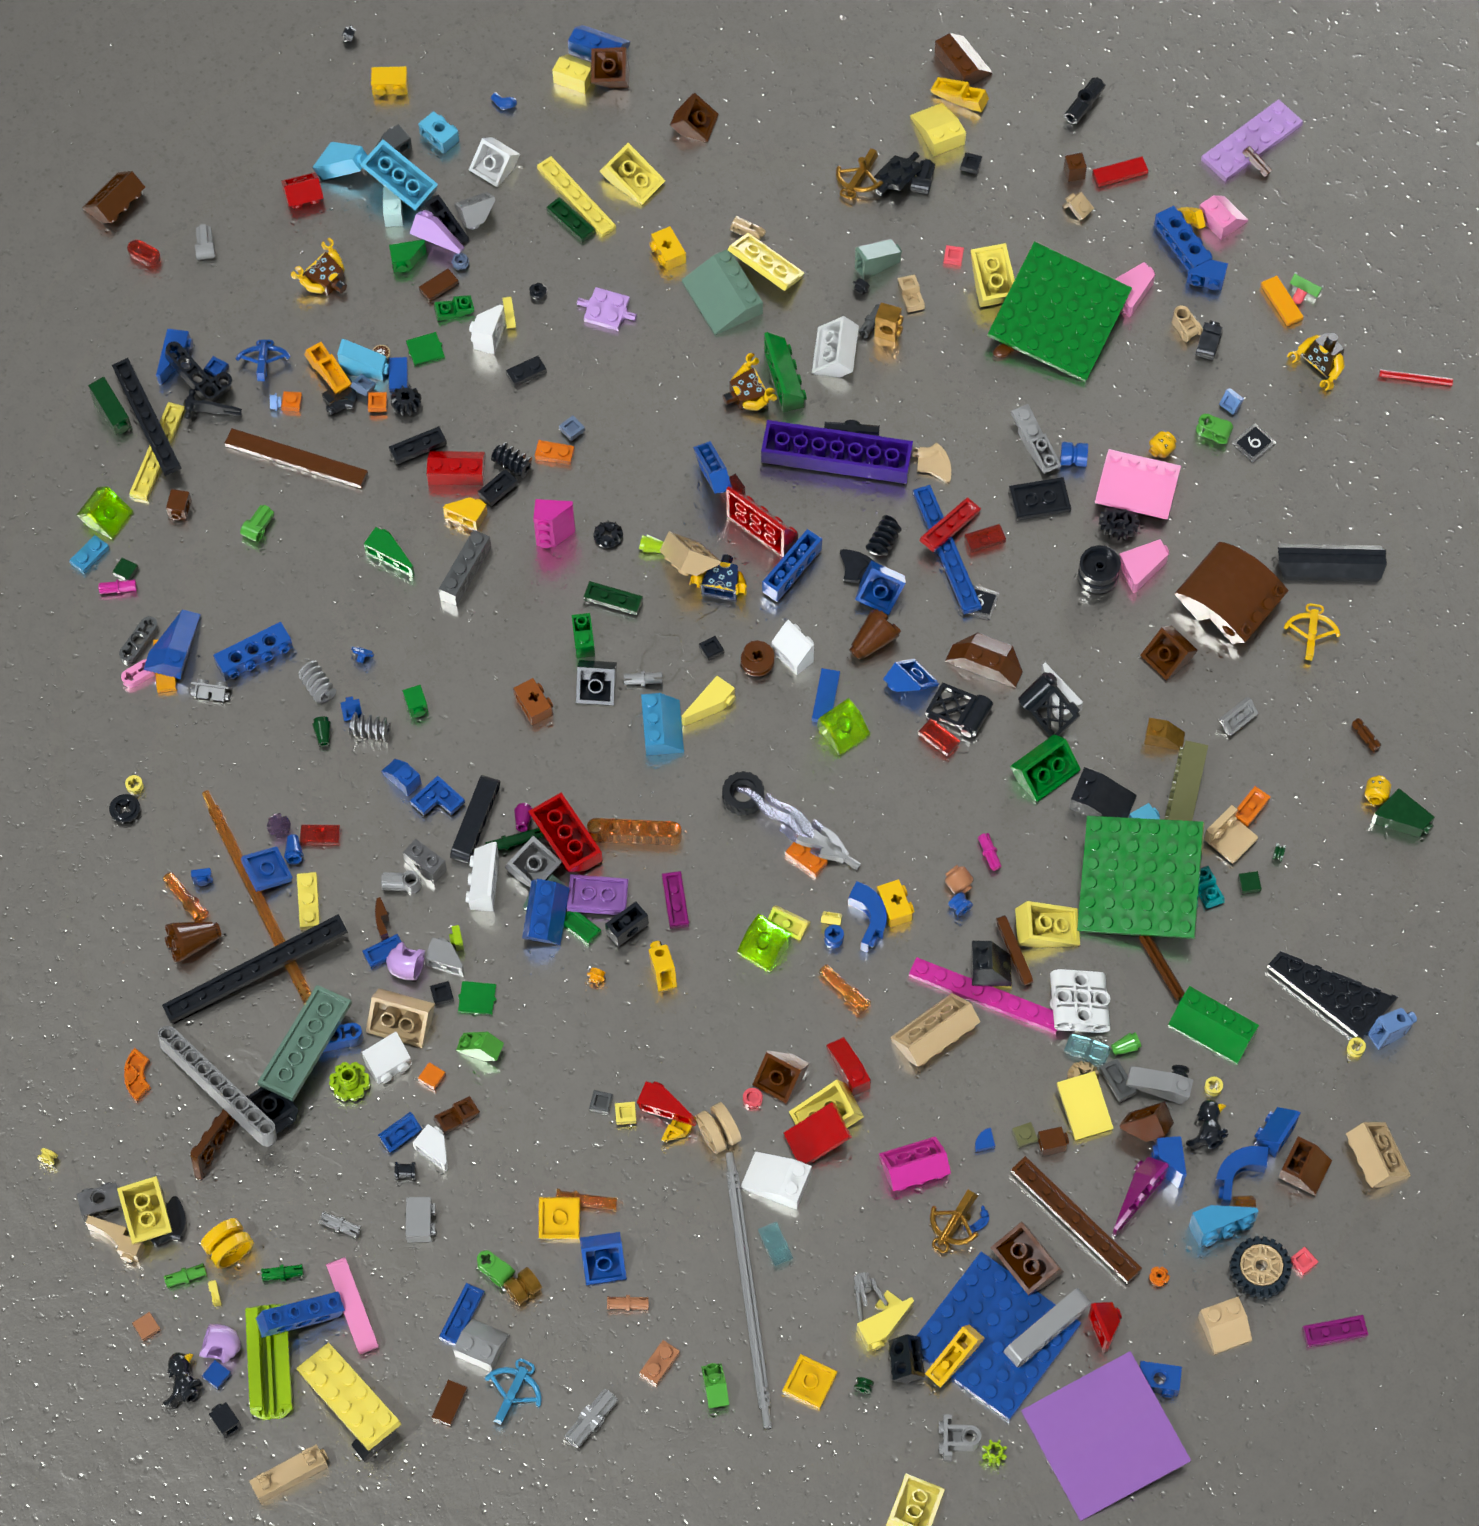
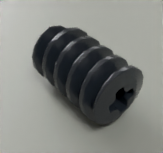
[491,442,532,479]
[866,515,902,556]

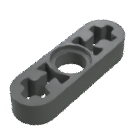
[119,616,159,665]

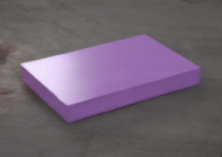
[567,874,628,915]

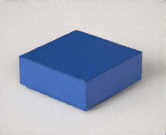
[203,356,229,377]
[202,1360,231,1390]

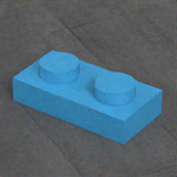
[69,535,110,574]

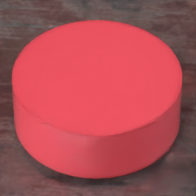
[743,1088,763,1109]

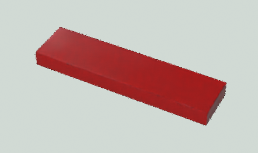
[919,497,981,552]

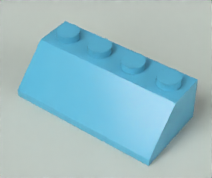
[360,139,438,211]

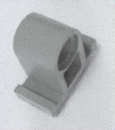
[939,1414,981,1461]

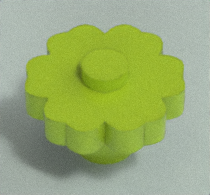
[329,1062,370,1101]

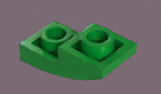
[434,295,474,321]

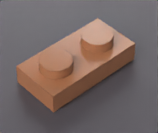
[639,1340,680,1386]

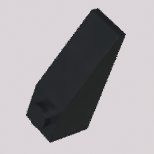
[420,194,469,244]

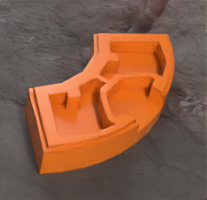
[124,1048,151,1102]

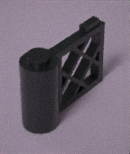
[1018,672,1081,737]
[925,682,993,737]

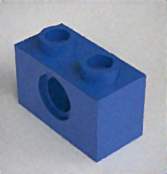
[1139,1361,1182,1398]

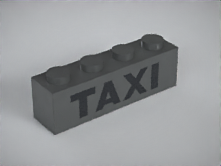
[439,530,491,607]

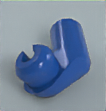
[491,93,517,109]

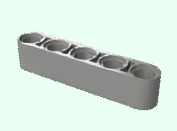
[1003,1288,1092,1368]

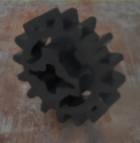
[1099,507,1140,541]

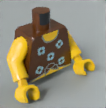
[291,238,347,295]
[722,353,777,411]

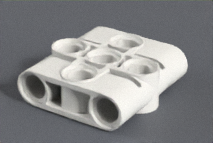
[1050,969,1110,1033]

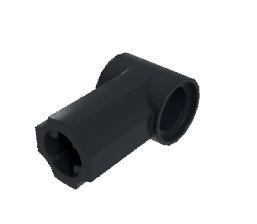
[911,159,935,195]

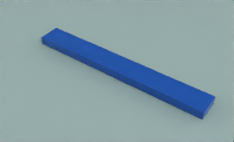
[913,485,982,615]

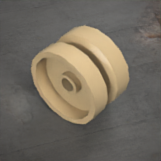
[695,1102,741,1154]

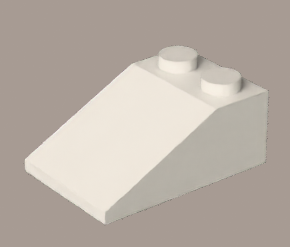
[740,1152,812,1210]

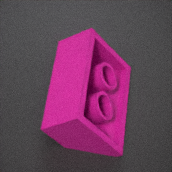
[533,499,576,548]
[879,1136,951,1191]

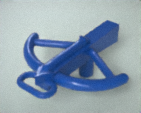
[236,339,290,381]

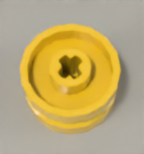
[200,1218,254,1269]

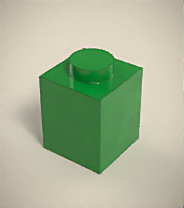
[402,685,429,718]

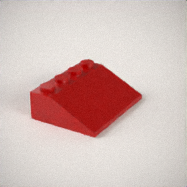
[726,486,798,557]

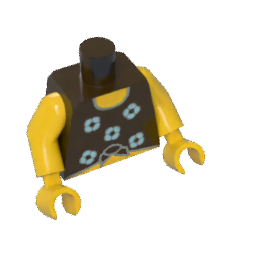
[1287,333,1345,391]

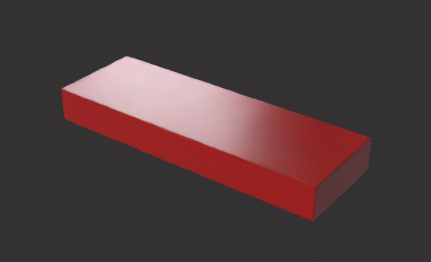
[1092,156,1149,187]

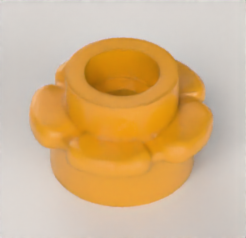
[587,968,606,984]

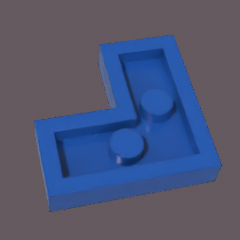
[410,776,465,816]

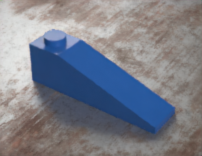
[144,609,201,679]

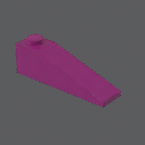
[1112,1157,1169,1237]

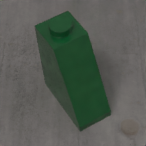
[88,377,132,435]
[1371,788,1435,838]

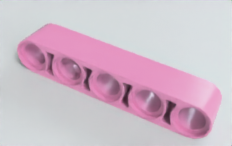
[326,1257,379,1355]

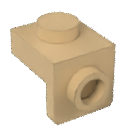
[1062,192,1094,221]

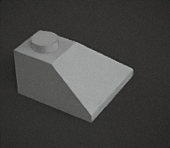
[454,192,495,230]

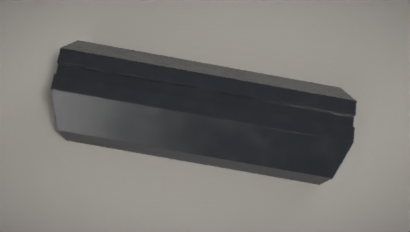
[1278,544,1387,582]

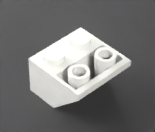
[771,620,814,676]

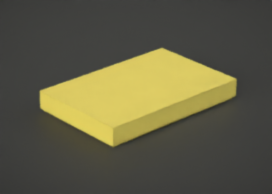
[1056,1071,1114,1141]

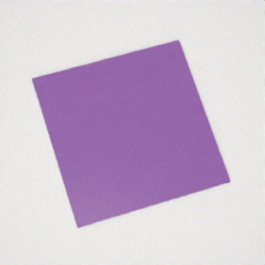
[1021,1351,1191,1521]

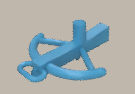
[485,1358,542,1425]

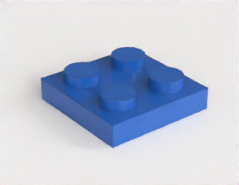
[241,846,293,892]

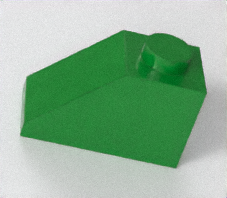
[389,239,426,272]

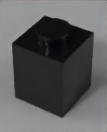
[209,1402,242,1439]

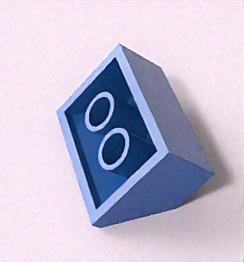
[568,25,630,61]
[522,879,570,946]

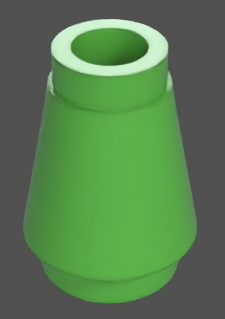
[1111,1032,1142,1056]

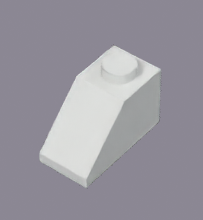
[413,1124,448,1172]

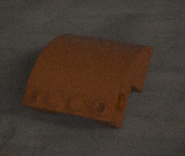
[1174,542,1289,644]

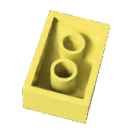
[910,103,966,157]
[599,143,665,205]
[970,243,1015,307]
[1015,901,1080,948]
[789,1080,864,1128]
[117,1176,172,1244]
[886,1474,945,1526]

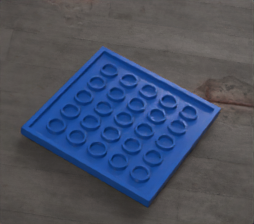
[917,1251,1081,1421]

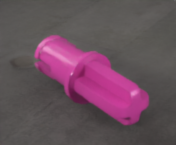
[98,579,137,594]
[978,833,1001,871]

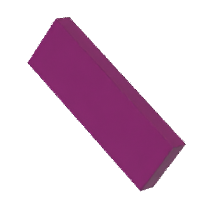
[662,871,689,929]
[1302,1315,1368,1347]

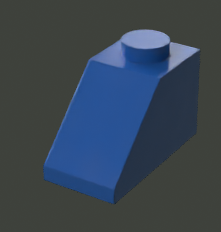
[381,759,422,796]

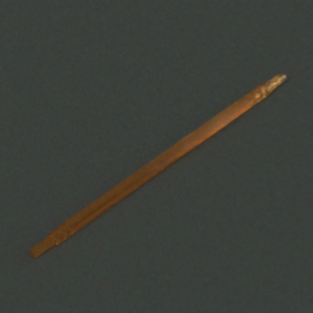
[202,790,311,1003]

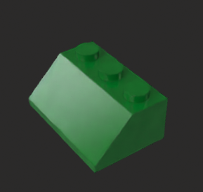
[1010,734,1081,802]

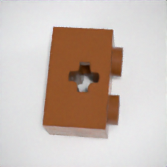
[513,678,553,726]

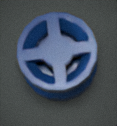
[948,892,973,917]
[824,925,844,949]

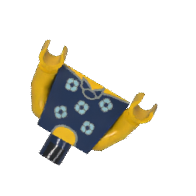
[689,554,747,600]

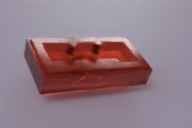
[964,524,1006,553]
[300,825,340,845]

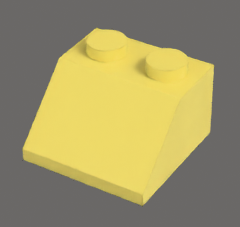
[552,54,591,94]

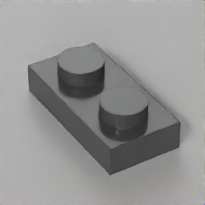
[1099,1058,1137,1103]

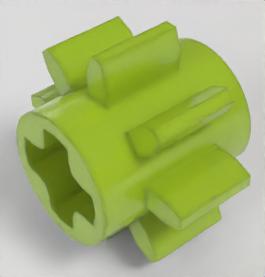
[982,1439,1007,1466]

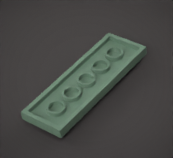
[257,985,352,1101]

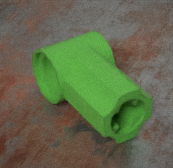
[240,505,275,542]

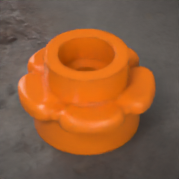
[1149,1266,1170,1286]

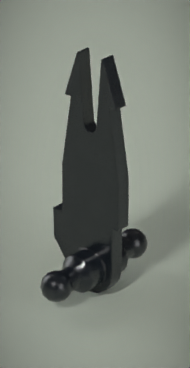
[183,389,242,419]

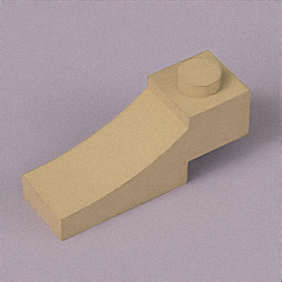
[85,1215,145,1262]

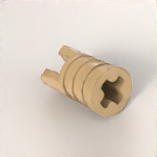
[730,216,766,240]

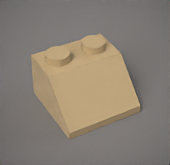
[1198,1296,1252,1355]

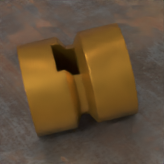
[504,1267,542,1305]

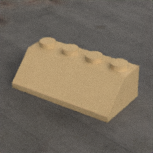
[890,993,980,1067]

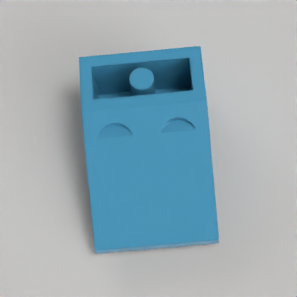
[1189,1205,1259,1247]

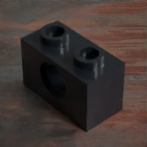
[605,901,649,947]

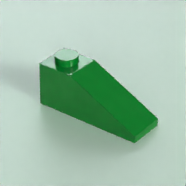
[364,527,415,577]

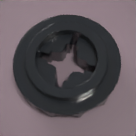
[593,520,623,548]
[109,794,140,824]

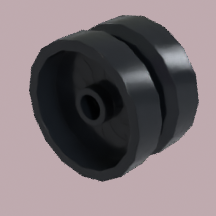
[1078,545,1121,594]

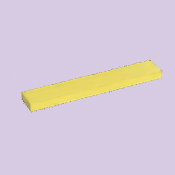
[537,156,616,238]
[129,402,185,501]

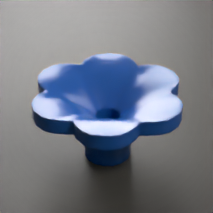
[351,647,374,663]

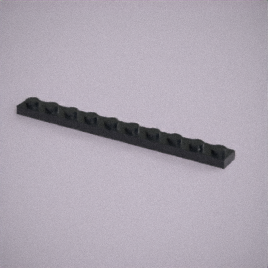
[162,914,348,1024]

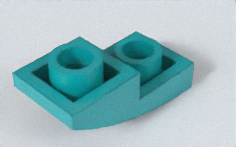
[1199,866,1225,909]

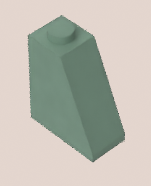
[855,239,902,280]

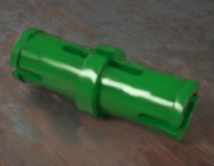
[261,1264,304,1282]

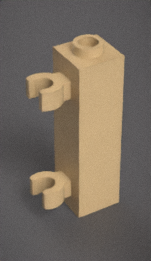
[249,1444,329,1504]

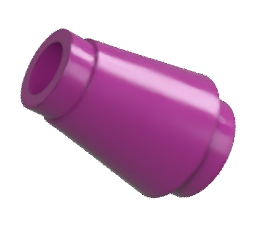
[514,803,532,832]

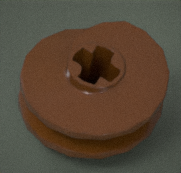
[741,640,775,677]

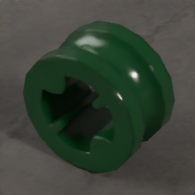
[1272,843,1286,862]
[854,1377,874,1394]

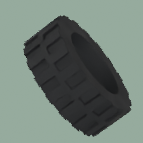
[722,771,764,816]

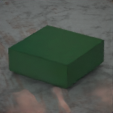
[112,558,139,581]
[1238,871,1262,894]

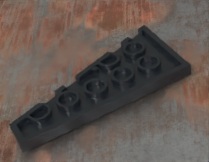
[1267,951,1398,1039]

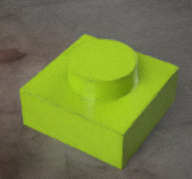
[449,925,464,952]

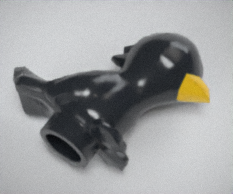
[1186,1099,1228,1150]
[162,1352,203,1408]

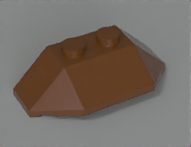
[945,632,1023,689]

